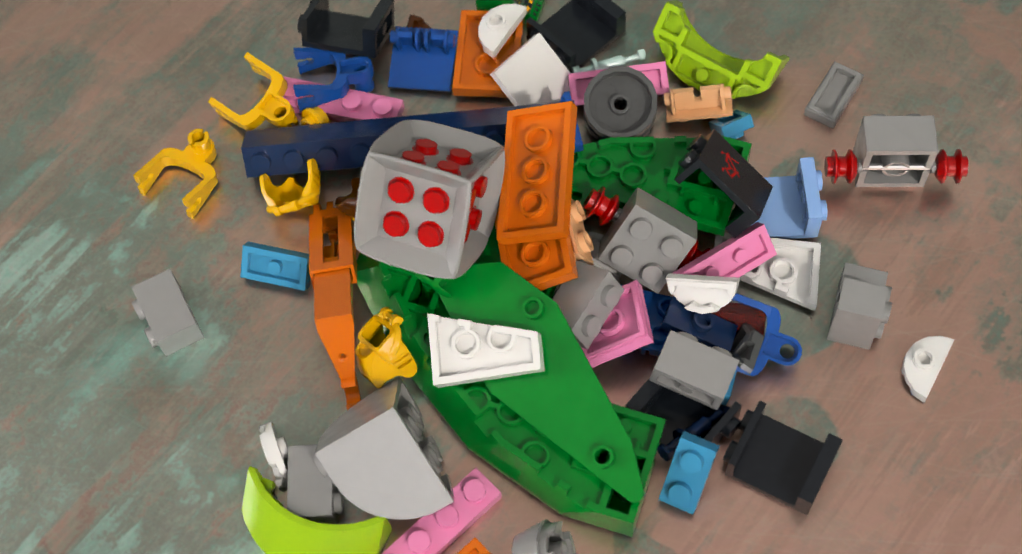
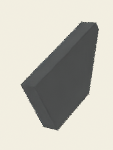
[730,322,764,374]

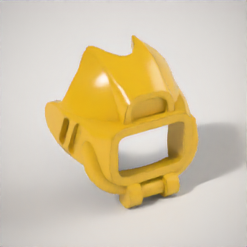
[259,158,321,217]
[355,307,417,389]

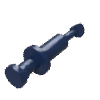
[657,405,730,462]

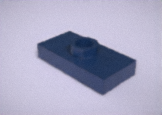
[660,296,738,352]

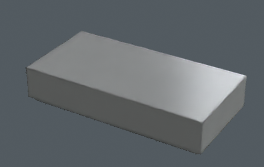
[804,61,864,129]

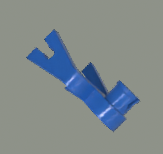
[293,48,375,111]
[731,293,802,376]

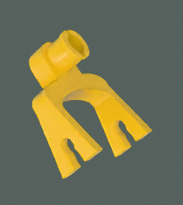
[208,52,298,131]
[133,128,218,219]

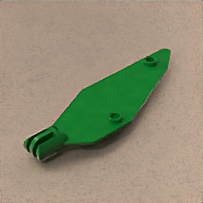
[409,262,645,503]

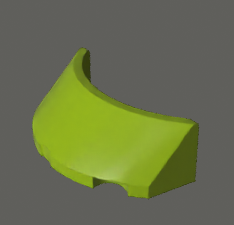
[653,0,790,98]
[241,466,392,554]

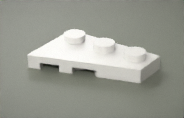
[714,233,821,311]
[427,313,545,388]

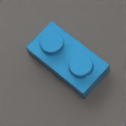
[240,241,310,291]
[658,431,720,515]

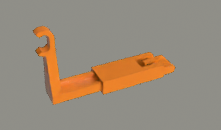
[309,201,361,410]

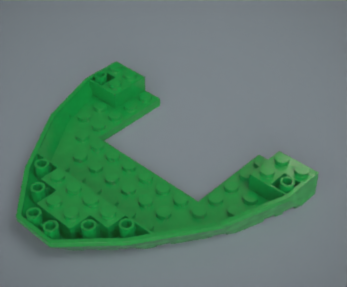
[356,136,752,537]

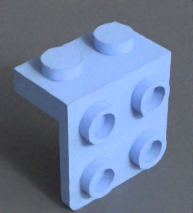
[751,157,828,239]

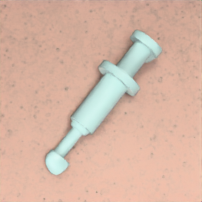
[572,49,646,73]

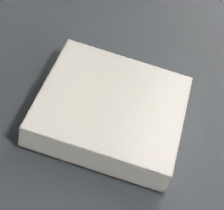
[490,33,571,106]

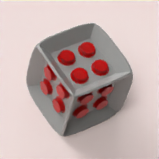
[354,120,505,279]

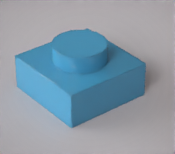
[708,110,754,139]

